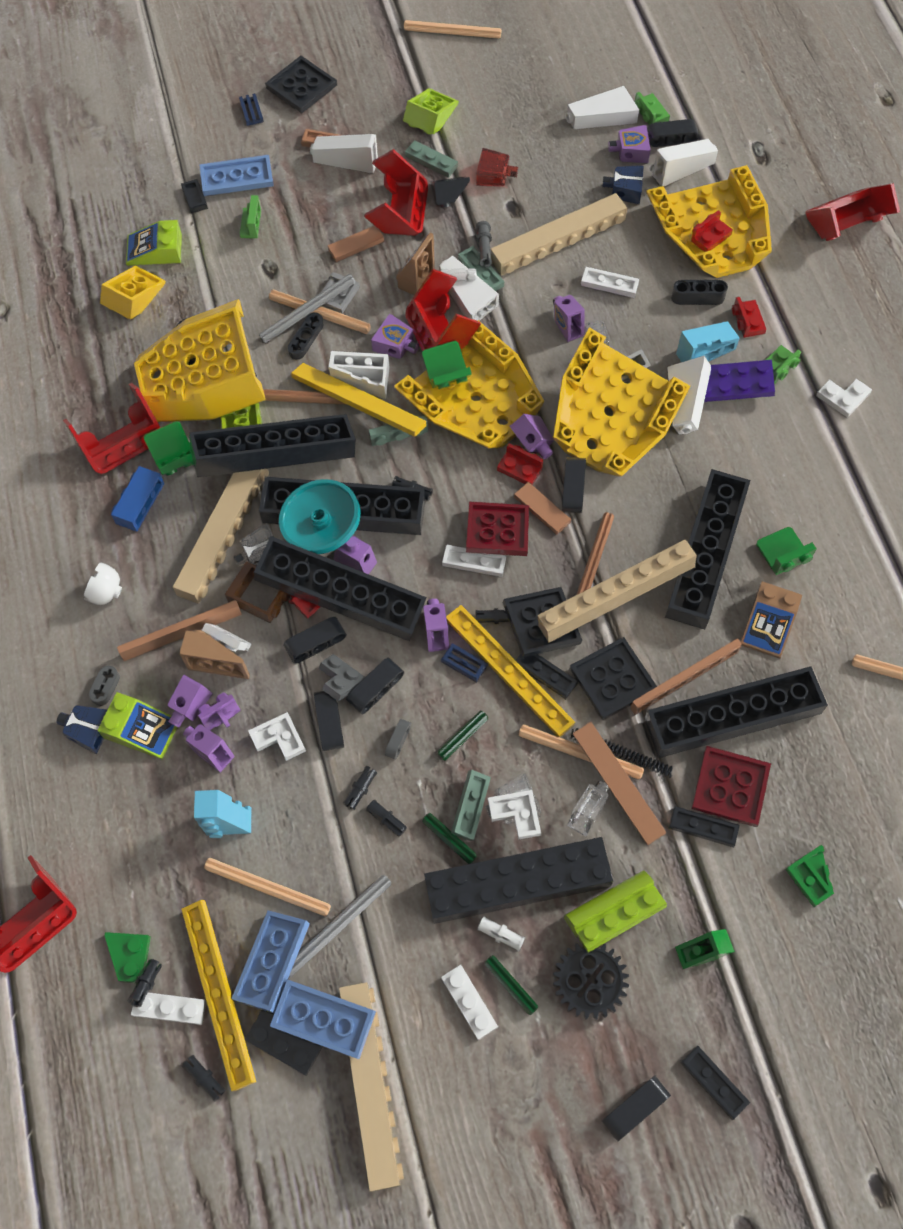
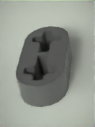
[89,666,120,706]
[385,719,411,760]

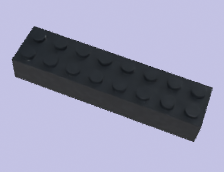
[189,414,356,478]
[665,469,751,630]
[259,476,425,535]
[254,536,427,642]
[644,666,828,758]
[424,837,613,924]

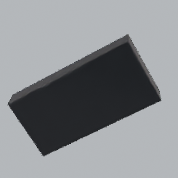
[181,179,208,213]

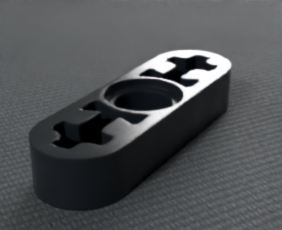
[288,313,324,360]

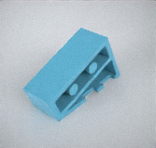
[676,321,740,362]
[194,790,252,838]

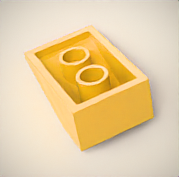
[100,265,166,320]

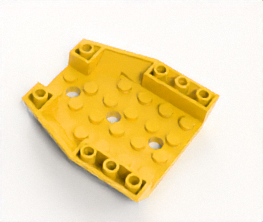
[646,165,772,278]
[134,299,266,422]
[394,320,544,448]
[553,327,690,477]

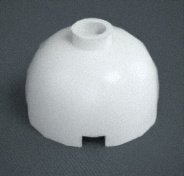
[84,562,122,605]

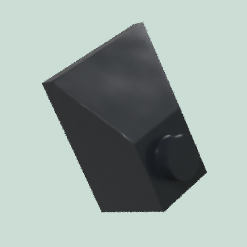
[431,176,470,208]

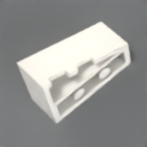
[329,351,389,399]

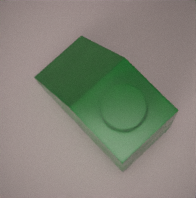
[675,929,735,969]

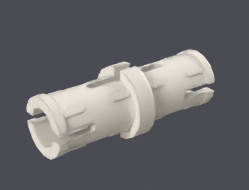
[477,916,525,951]

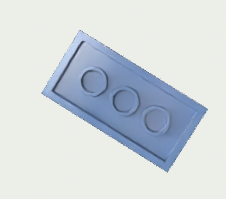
[199,155,274,196]
[231,910,310,1013]
[270,979,376,1059]

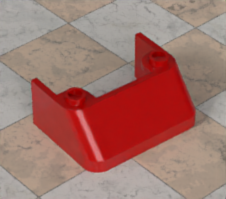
[364,149,428,236]
[805,183,900,241]
[405,269,481,352]
[63,383,161,474]
[0,855,77,973]

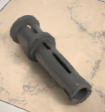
[475,221,492,267]

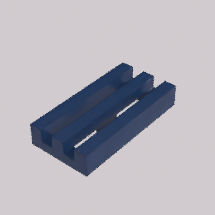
[239,93,264,126]
[441,643,488,683]

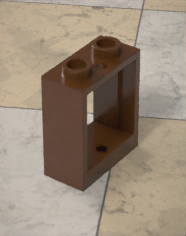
[225,561,290,623]

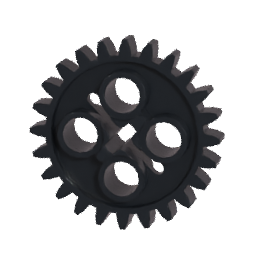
[553,943,629,1020]

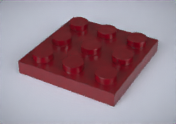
[466,501,529,556]
[691,746,771,827]

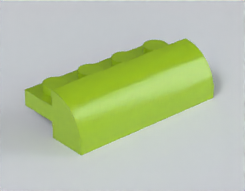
[564,870,667,953]

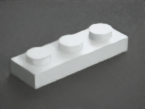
[581,267,639,298]
[442,545,506,577]
[441,965,498,1040]
[131,993,207,1025]

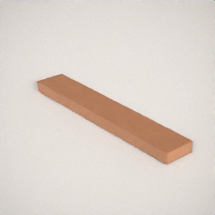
[117,600,242,661]
[630,638,742,715]
[573,722,667,846]

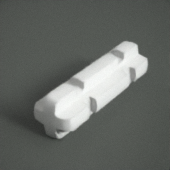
[440,268,476,280]

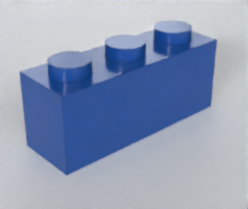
[111,466,164,532]

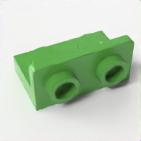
[634,92,670,125]
[240,195,261,238]
[766,345,801,384]

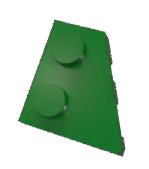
[785,844,834,907]
[104,932,151,983]

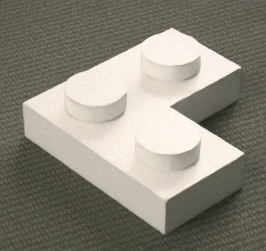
[816,379,872,418]
[248,712,306,761]
[488,790,541,840]

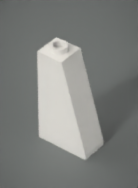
[566,86,639,129]
[310,134,378,174]
[653,139,718,186]
[439,256,499,321]
[668,356,711,435]

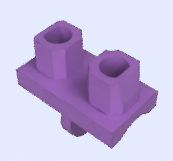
[198,692,241,730]

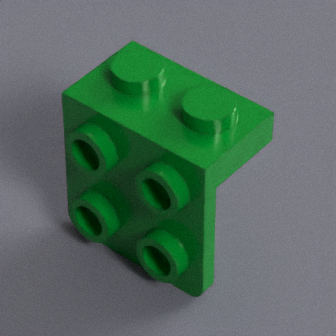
[422,341,472,389]
[144,421,194,476]
[756,527,817,575]

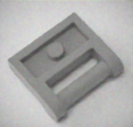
[320,272,360,314]

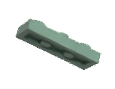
[405,140,458,178]
[458,246,505,291]
[369,415,428,446]
[451,770,491,841]

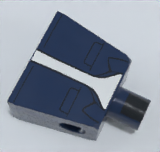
[602,166,644,204]
[56,705,107,754]

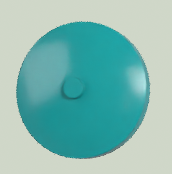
[279,479,360,555]

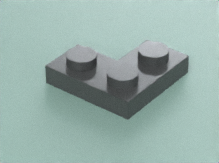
[319,654,365,702]

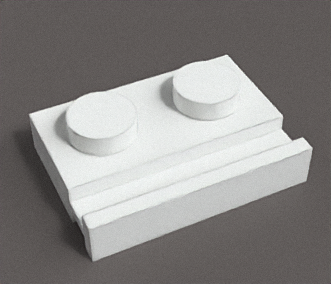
[202,623,251,652]

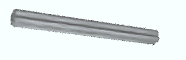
[259,274,355,343]
[289,875,391,977]

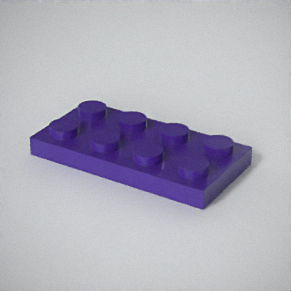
[704,360,775,402]

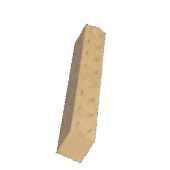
[491,193,627,276]
[173,469,269,604]
[538,539,697,642]
[339,982,404,1191]

